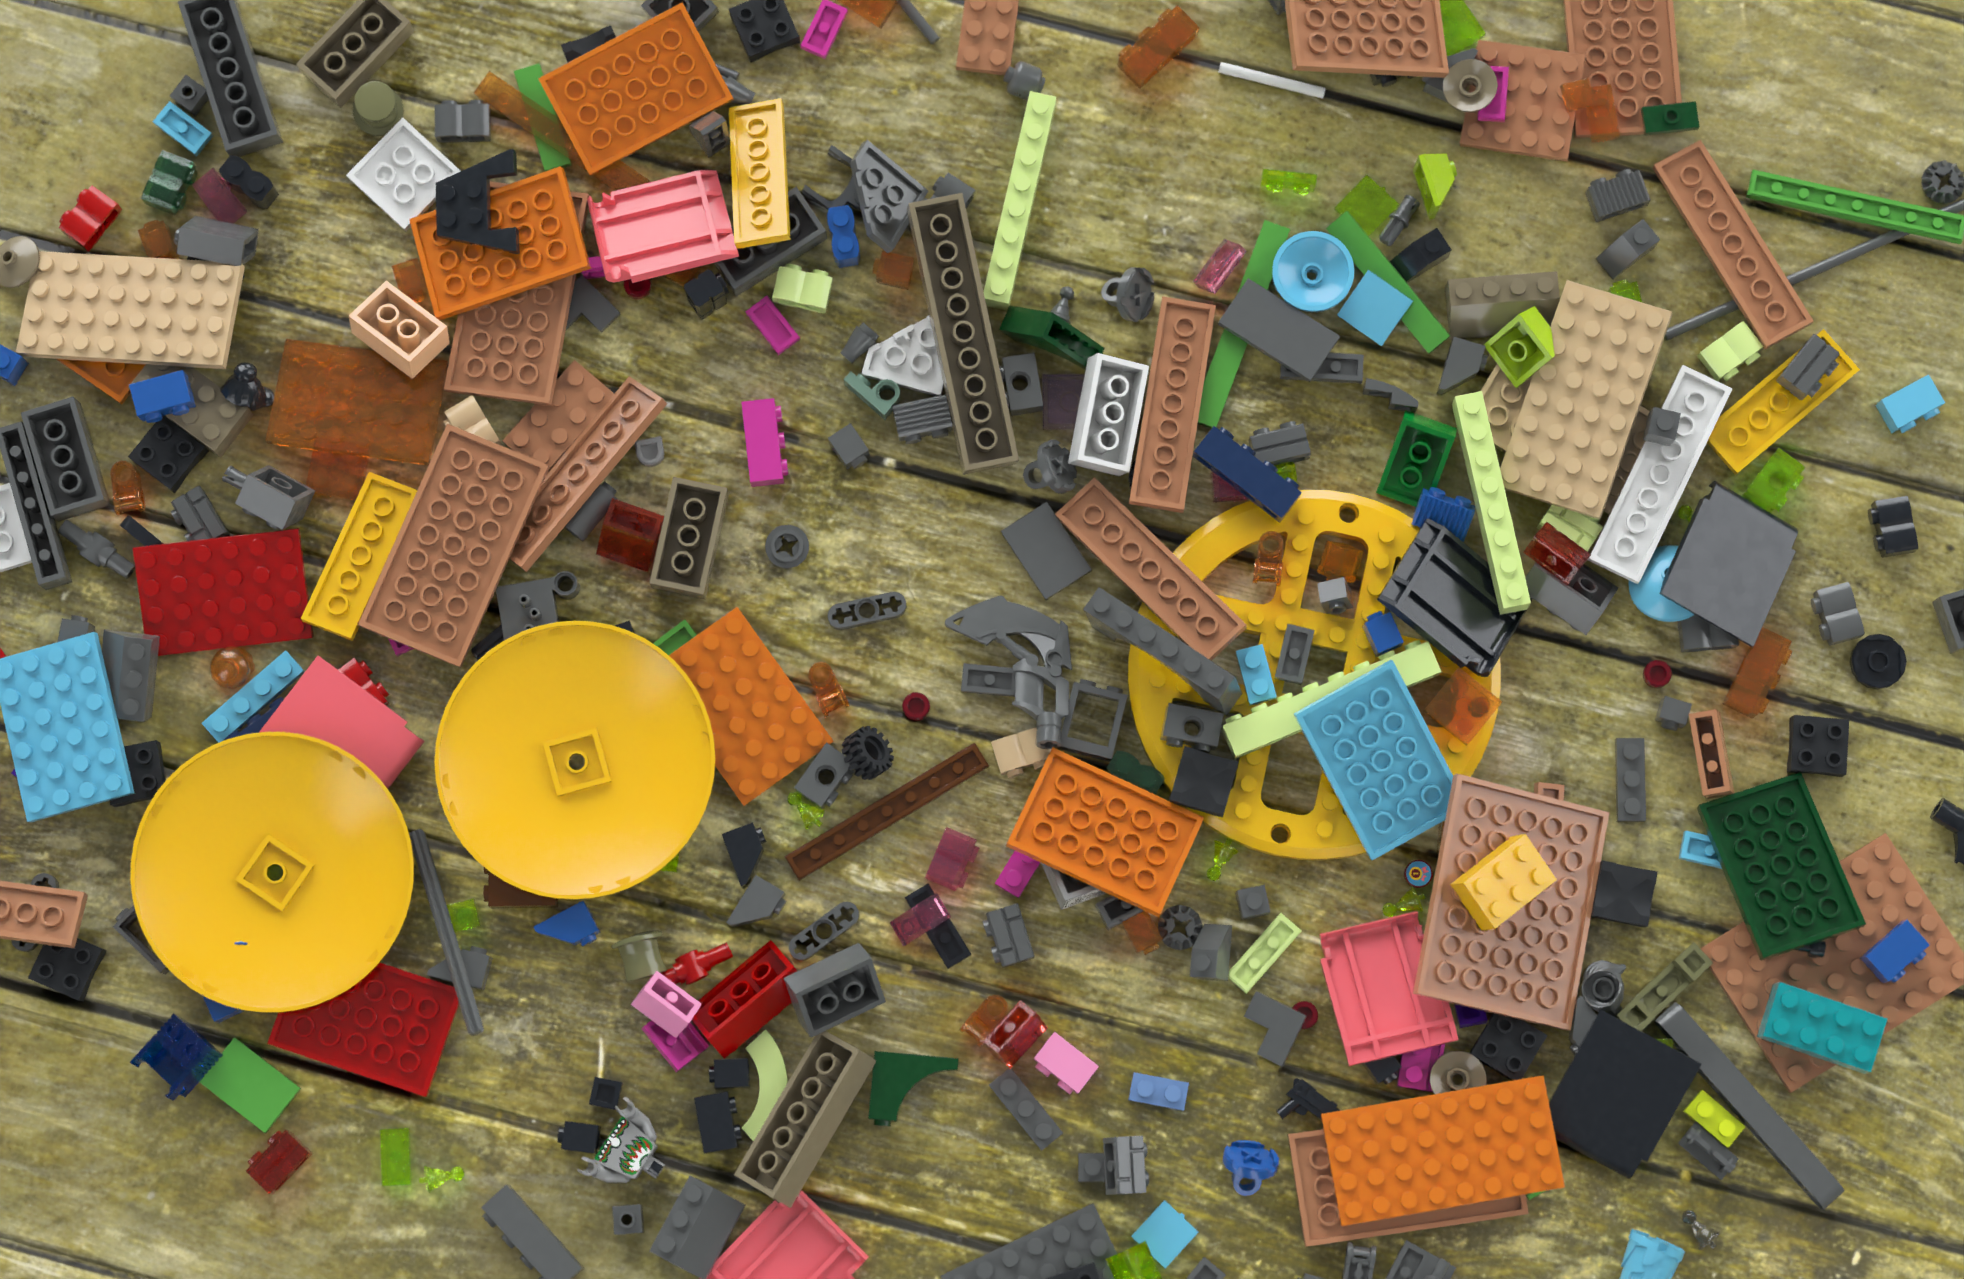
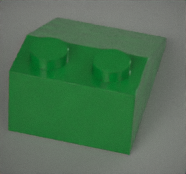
[1376,410,1457,507]

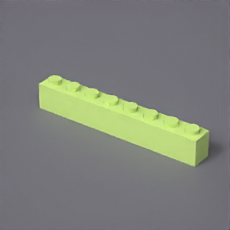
[984,91,1056,311]
[1452,391,1531,615]
[1221,640,1441,759]

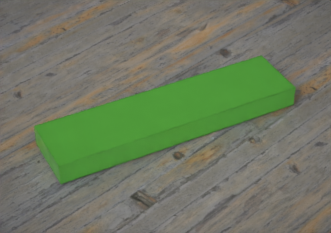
[514,63,571,172]

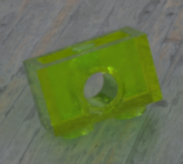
[1742,448,1805,513]
[1106,1241,1162,1279]

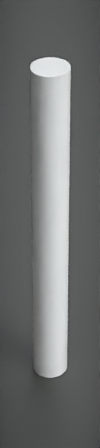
[1218,62,1326,98]

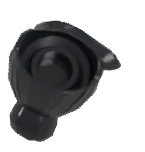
[220,362,276,411]

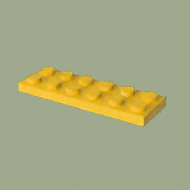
[729,98,790,249]
[1707,329,1860,475]
[301,472,417,641]

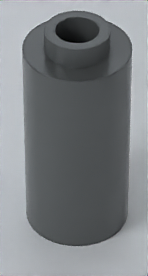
[564,481,618,542]

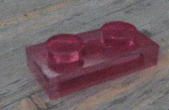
[1193,239,1247,294]

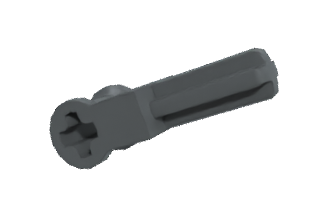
[1342,1242,1376,1279]

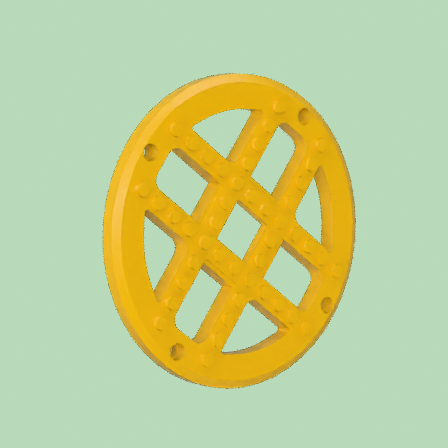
[1128,490,1501,860]

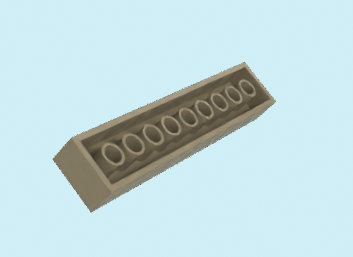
[907,193,1019,475]

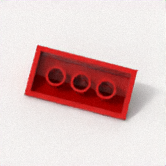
[692,940,797,1059]

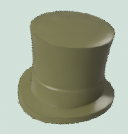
[353,81,404,136]
[611,930,666,981]

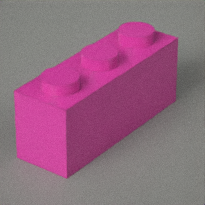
[741,398,789,487]

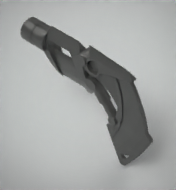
[945,596,1072,750]

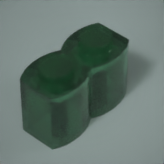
[141,150,198,215]
[1106,751,1165,795]

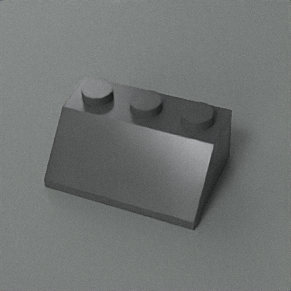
[1525,541,1618,635]
[102,629,160,722]
[649,1176,746,1279]

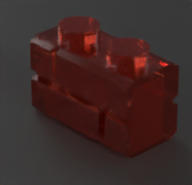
[1523,522,1591,585]
[982,1000,1048,1069]
[246,1130,313,1195]

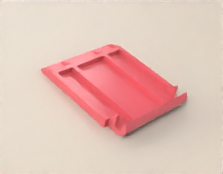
[587,170,739,283]
[260,656,425,789]
[1319,911,1458,1066]
[699,1190,869,1279]

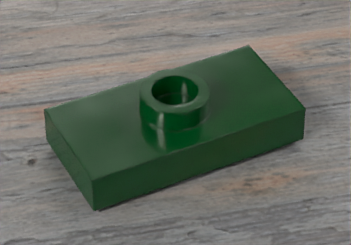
[1641,101,1700,136]

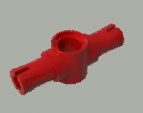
[650,942,733,985]

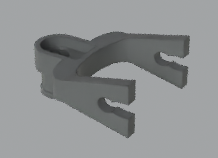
[801,145,861,211]

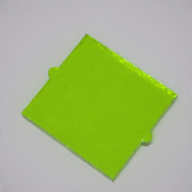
[1334,175,1399,236]

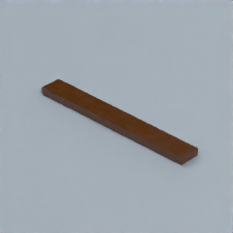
[785,743,989,881]

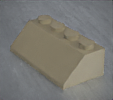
[1445,271,1560,340]

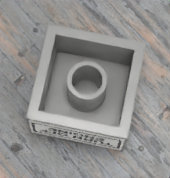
[1041,863,1106,910]

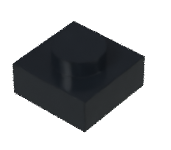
[589,1077,623,1110]

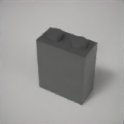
[174,216,259,266]

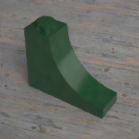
[999,305,1105,370]
[868,1051,959,1127]

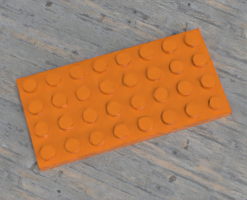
[1321,1075,1565,1226]

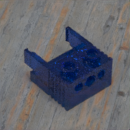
[130,1013,223,1101]

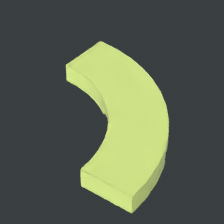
[742,1029,788,1141]

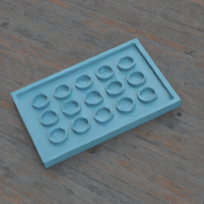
[0,632,135,822]
[1293,660,1453,860]

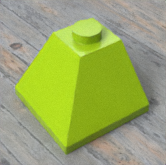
[1413,154,1457,220]
[1484,306,1555,388]

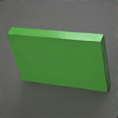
[200,1037,302,1133]

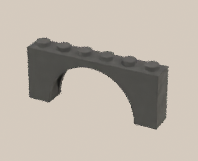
[1083,587,1242,716]

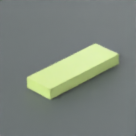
[1228,913,1301,994]

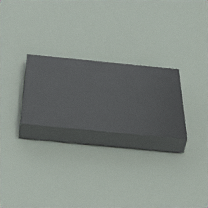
[1001,502,1092,601]

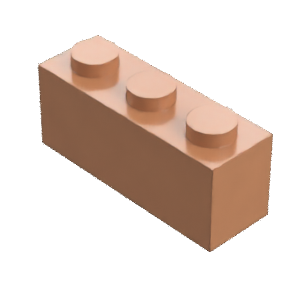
[1689,709,1734,799]

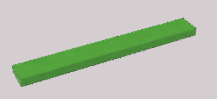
[1746,170,1964,245]
[1197,220,1290,429]

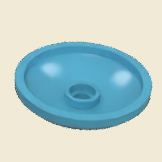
[1272,231,1354,312]
[1628,545,1695,622]

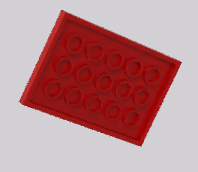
[133,528,314,656]
[267,963,459,1097]

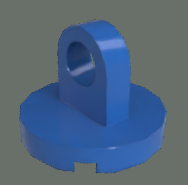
[1222,1140,1279,1196]

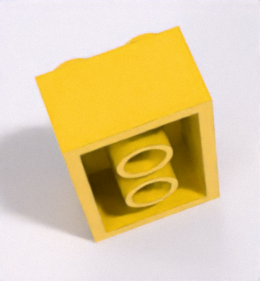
[1450,834,1557,931]

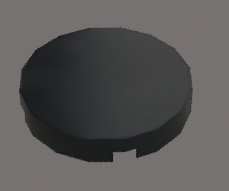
[1850,634,1907,690]

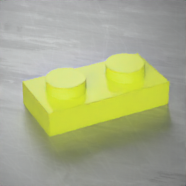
[1683,1090,1746,1148]

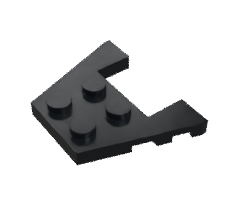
[435,149,520,254]

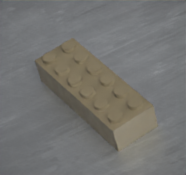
[734,1031,876,1208]

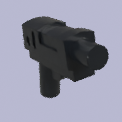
[1276,1078,1341,1120]

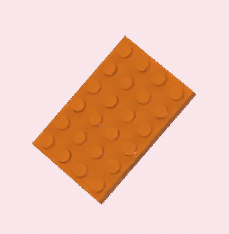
[538,2,734,176]
[409,166,591,320]
[668,607,834,806]
[1006,747,1205,917]

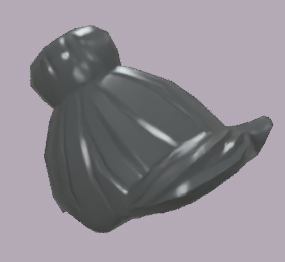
[1581,960,1626,1017]

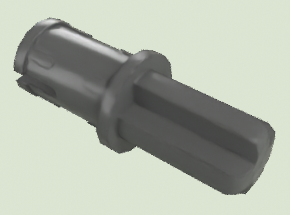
[1379,195,1420,246]

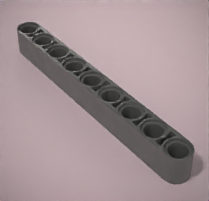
[1654,1002,1844,1210]

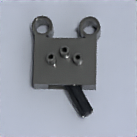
[471,571,580,660]

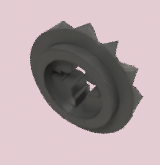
[1921,160,1964,204]
[765,525,809,569]
[1158,905,1203,950]

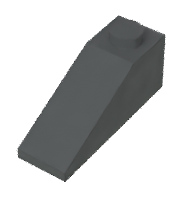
[689,111,730,158]

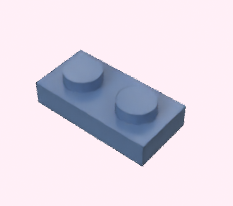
[1129,1072,1189,1111]

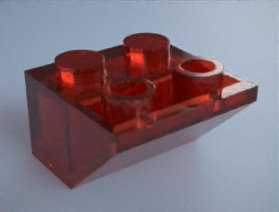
[596,498,664,573]

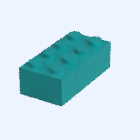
[1757,982,1888,1074]

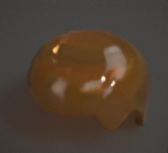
[210,646,255,689]

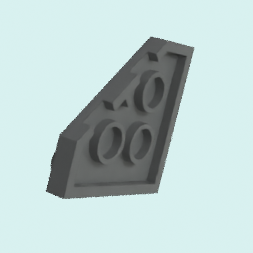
[850,140,928,253]

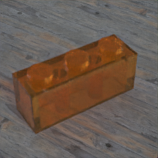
[1118,5,1200,89]
[1722,627,1792,718]

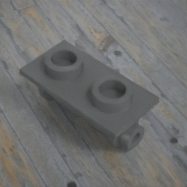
[1678,1122,1739,1180]

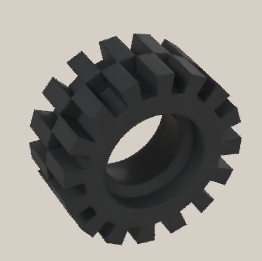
[842,726,894,780]

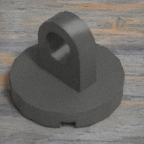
[1101,267,1155,322]
[1023,440,1077,494]

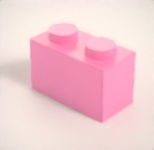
[631,971,702,1038]
[1034,1032,1099,1094]

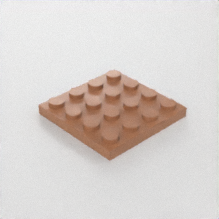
[1460,40,1586,162]

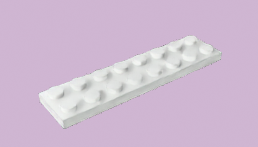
[1588,365,1732,584]

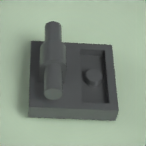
[1385,1240,1456,1279]

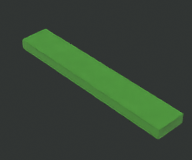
[1326,211,1451,354]

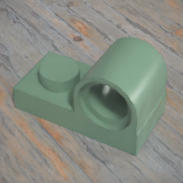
[844,372,900,420]

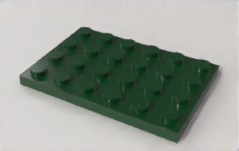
[1697,772,1866,961]

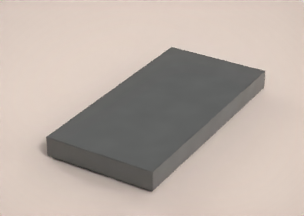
[1218,278,1340,382]

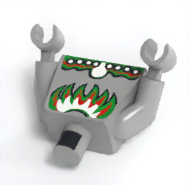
[577,1097,665,1183]

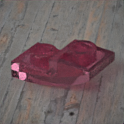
[192,167,247,223]
[890,893,951,947]

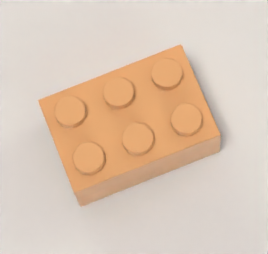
[349,281,450,379]

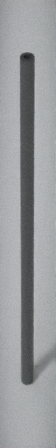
[1664,199,1964,341]

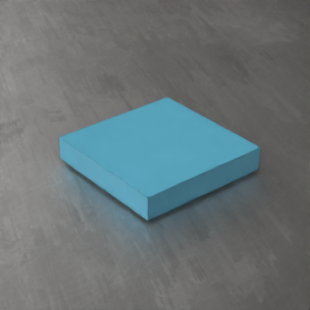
[1337,270,1413,346]

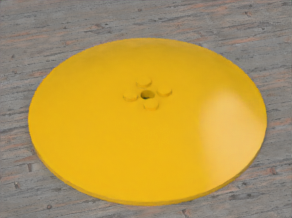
[435,621,715,900]
[130,732,414,1012]

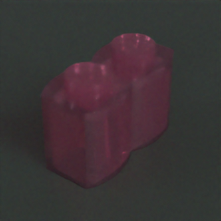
[925,827,980,892]

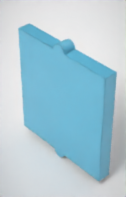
[1131,1200,1198,1268]

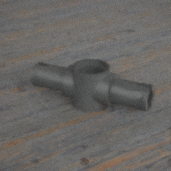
[58,520,135,579]

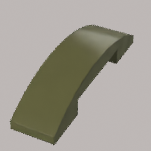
[1615,942,1713,1031]

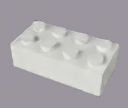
[1068,353,1149,476]

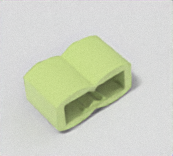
[772,264,833,313]
[1697,321,1764,382]

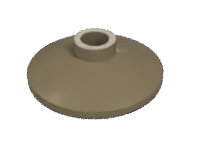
[1443,59,1498,112]
[0,236,40,288]
[1430,1051,1486,1094]

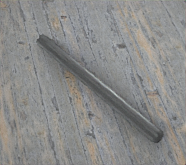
[409,829,484,1036]

